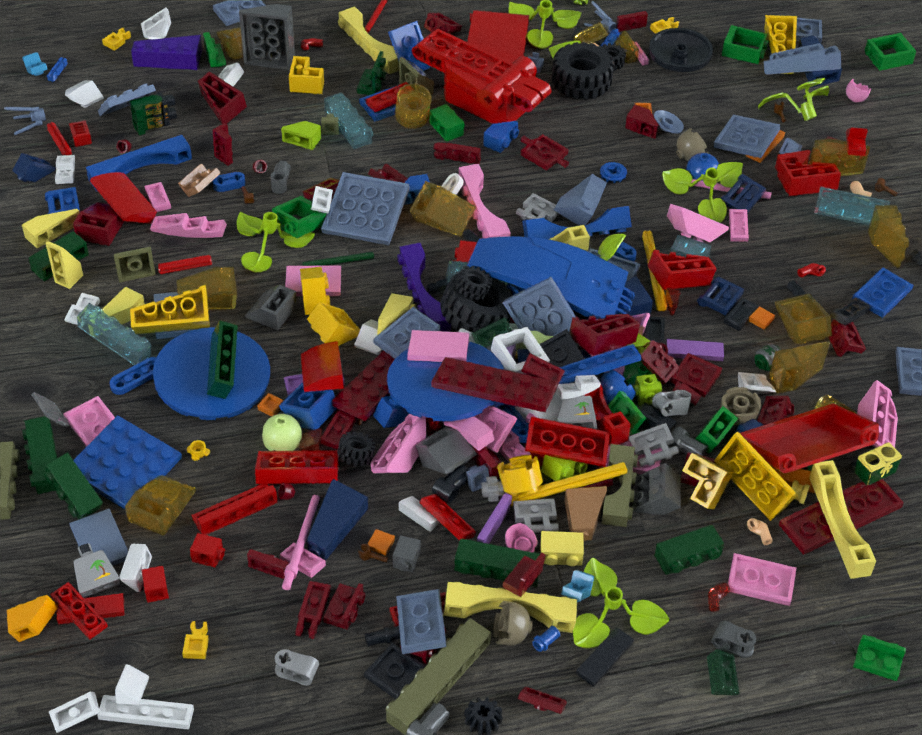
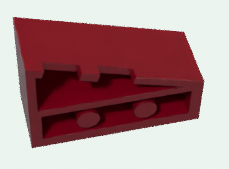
[198,71,247,124]
[569,314,640,356]

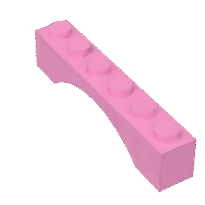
[459,164,510,238]

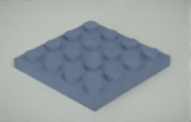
[321,172,410,245]

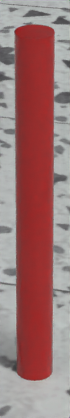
[364,0,388,33]

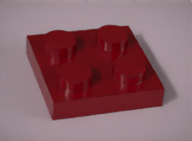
[670,353,722,398]

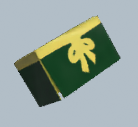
[855,442,902,485]

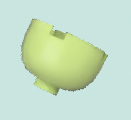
[262,414,302,451]

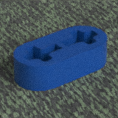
[212,172,245,192]
[614,241,636,262]

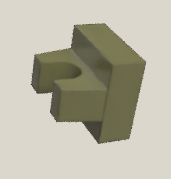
[321,113,339,135]

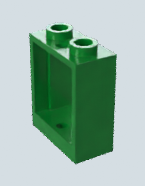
[721,25,769,64]
[865,33,916,71]
[272,196,327,238]

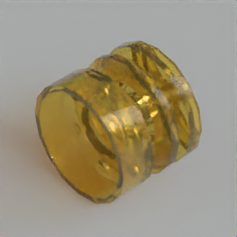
[395,84,431,129]

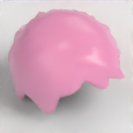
[846,79,871,102]
[505,523,538,553]

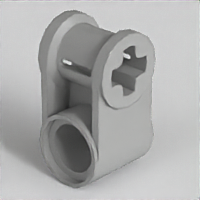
[652,390,691,416]
[275,649,319,685]

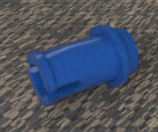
[532,626,560,652]

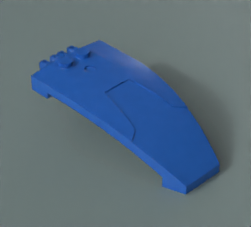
[467,236,635,319]

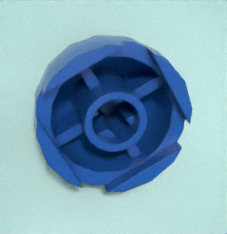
[686,153,719,181]
[599,370,636,406]

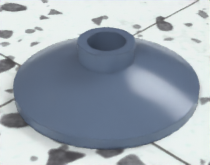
[653,110,684,134]

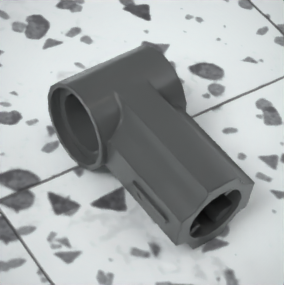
[271,160,291,194]
[668,427,708,456]
[406,703,449,735]

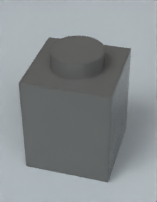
[393,535,421,572]

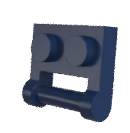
[720,174,766,213]
[697,277,744,315]

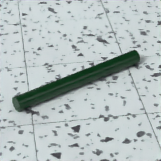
[302,252,374,266]

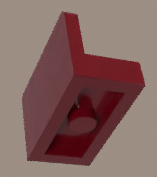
[503,553,546,597]

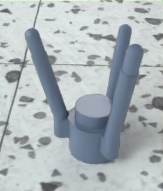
[584,1,617,34]
[4,107,46,135]

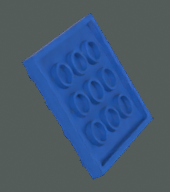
[73,415,182,513]

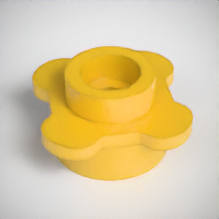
[187,440,210,461]

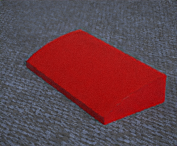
[90,172,157,224]
[301,341,344,392]
[525,417,610,467]
[255,450,339,484]

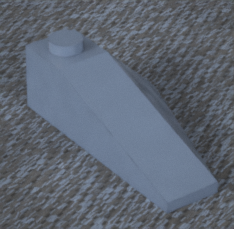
[554,174,607,226]

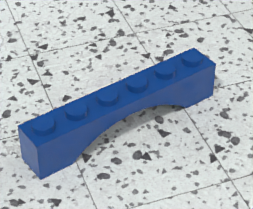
[86,135,192,192]
[522,206,632,239]

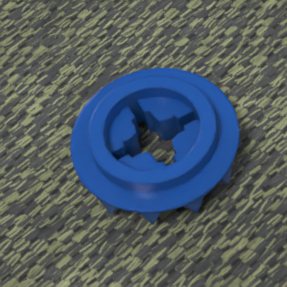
[600,162,627,183]

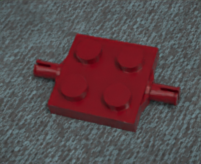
[520,134,569,171]

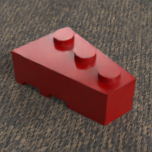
[777,159,841,196]
[648,249,717,290]

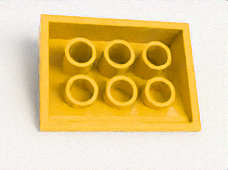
[714,431,796,521]

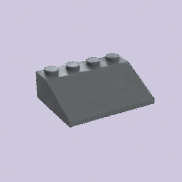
[239,4,295,70]

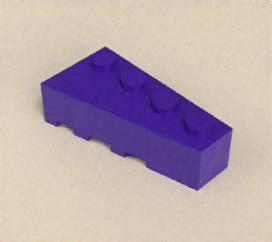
[131,35,202,70]

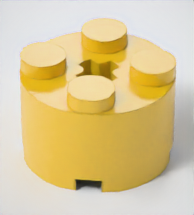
[497,455,543,496]

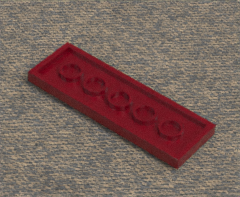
[332,350,395,421]
[431,357,557,413]
[779,478,904,555]

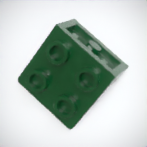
[357,51,386,95]

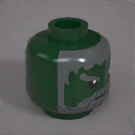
[754,343,783,372]

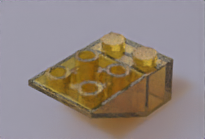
[410,181,476,237]
[868,205,909,268]
[769,341,830,394]
[125,475,196,536]

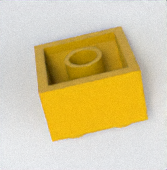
[307,302,360,346]

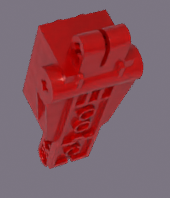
[412,29,552,124]

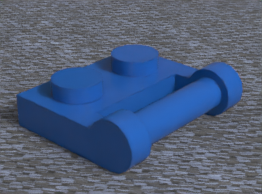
[45,187,80,214]

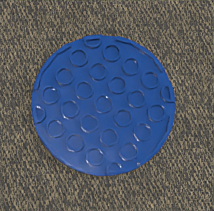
[153,327,270,420]
[387,341,504,421]

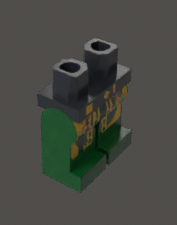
[130,92,177,136]

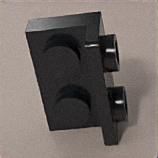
[638,402,677,432]

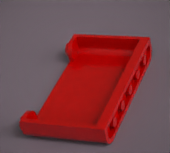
[467,10,529,57]
[740,404,879,473]

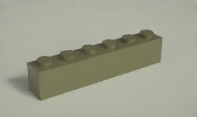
[386,618,491,735]

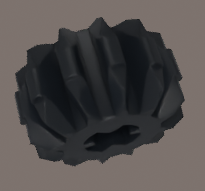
[464,696,503,735]

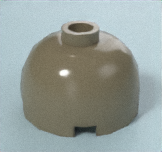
[676,128,709,161]
[721,387,761,426]
[493,601,533,646]

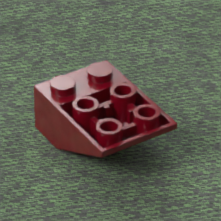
[73,202,124,246]

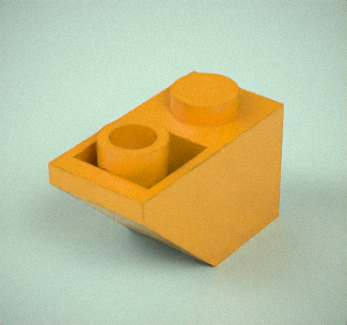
[7,595,58,642]

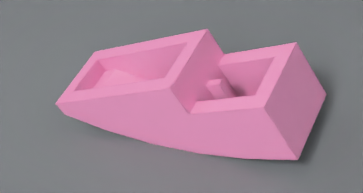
[444,416,494,451]

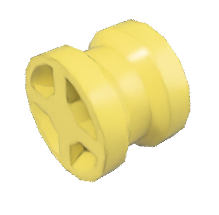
[791,480,810,505]

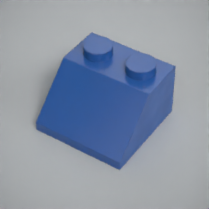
[279,383,337,430]

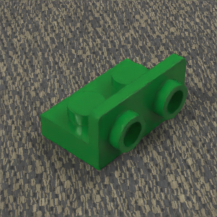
[203,32,226,67]
[608,391,646,436]
[853,635,906,681]

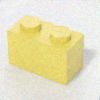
[540,531,584,566]

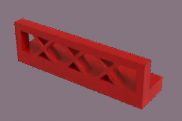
[192,484,278,535]

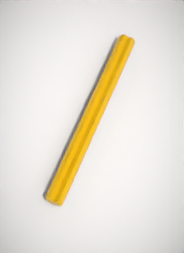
[642,230,667,312]
[511,462,627,506]

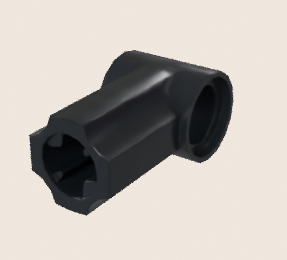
[432,465,469,503]

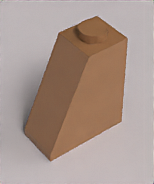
[564,486,607,541]

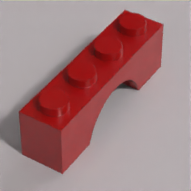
[585,384,631,445]

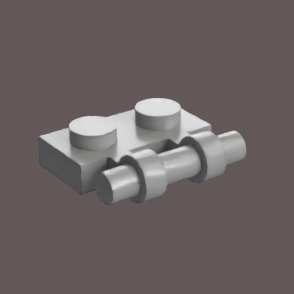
[516,193,559,222]
[629,423,679,467]
[513,499,559,533]

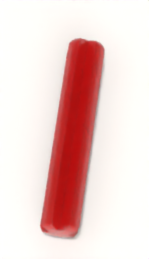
[47,122,72,156]
[158,255,212,274]

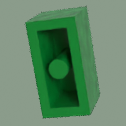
[429,104,465,142]
[695,406,738,454]

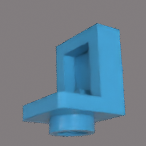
[22,52,47,76]
[561,570,594,602]

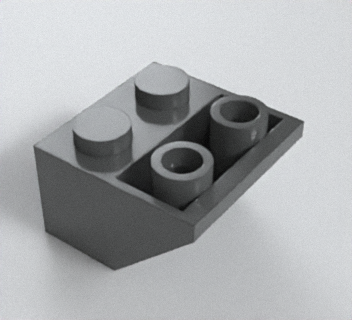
[246,285,297,330]
[416,426,477,474]
[633,463,681,515]

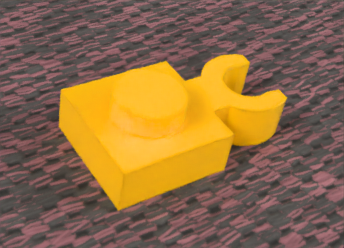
[650,17,679,34]
[102,28,131,51]
[182,621,209,659]

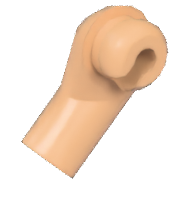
[850,181,872,201]
[747,518,773,545]

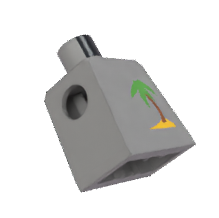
[557,395,598,430]
[73,543,120,598]

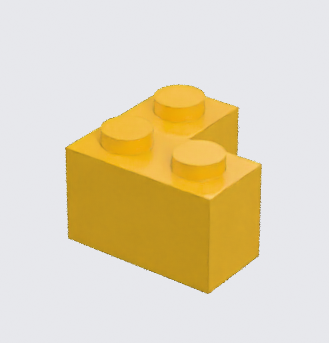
[289,56,324,94]
[300,267,330,315]
[682,453,733,509]

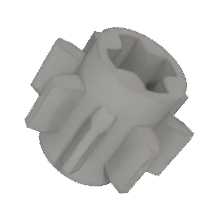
[481,476,504,502]

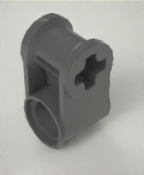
[711,621,756,658]

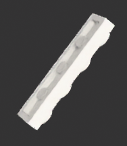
[98,695,194,729]

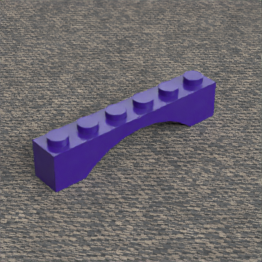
[397,243,451,332]

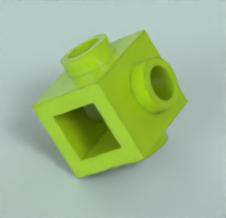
[633,374,662,406]

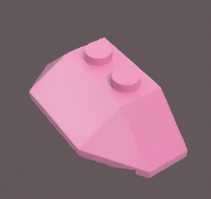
[667,204,729,243]
[857,380,898,448]
[370,414,426,473]

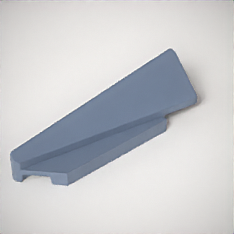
[764,43,841,74]

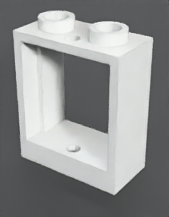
[491,327,550,374]

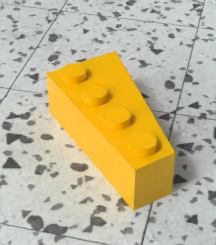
[764,15,797,74]
[130,285,210,334]

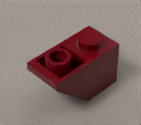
[625,105,658,139]

